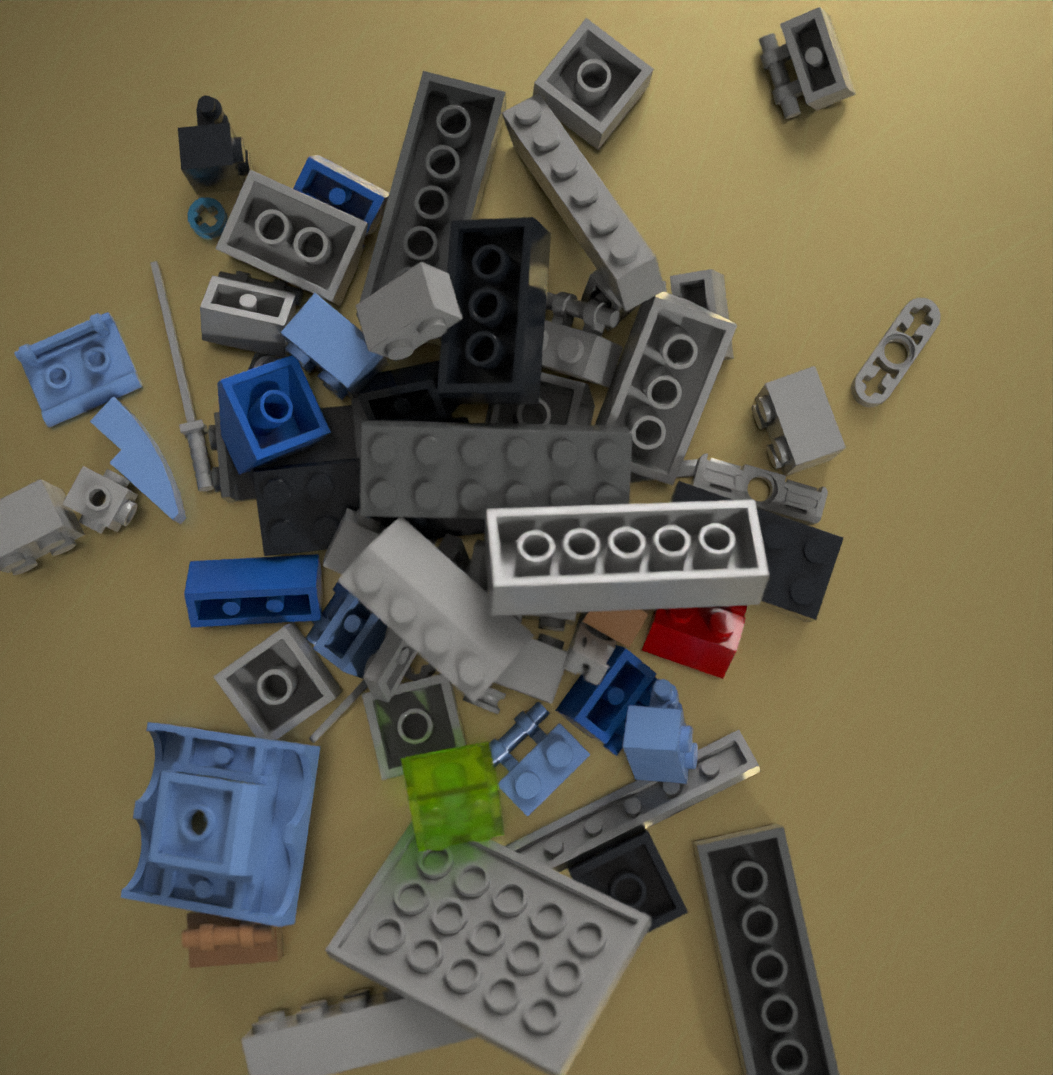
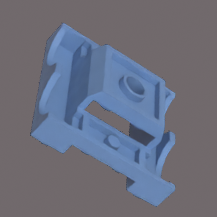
[120,722,320,927]

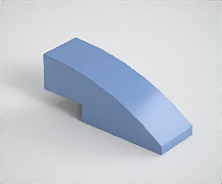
[90,396,186,524]

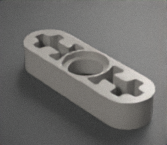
[851,298,941,407]

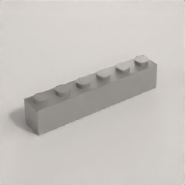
[502,93,665,311]

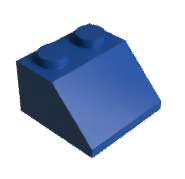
[217,355,331,475]

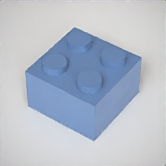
[281,293,388,400]

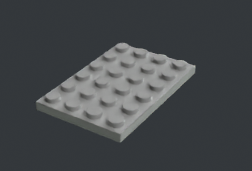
[325,807,651,1075]

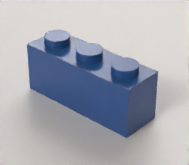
[184,554,324,628]

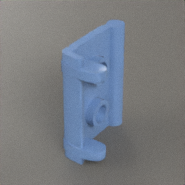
[14,312,143,428]

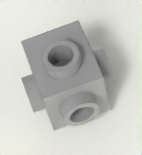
[63,466,138,534]

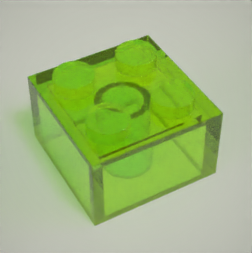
[401,741,504,852]

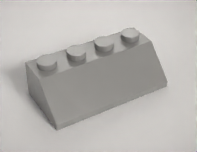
[595,292,737,485]
[337,517,534,703]

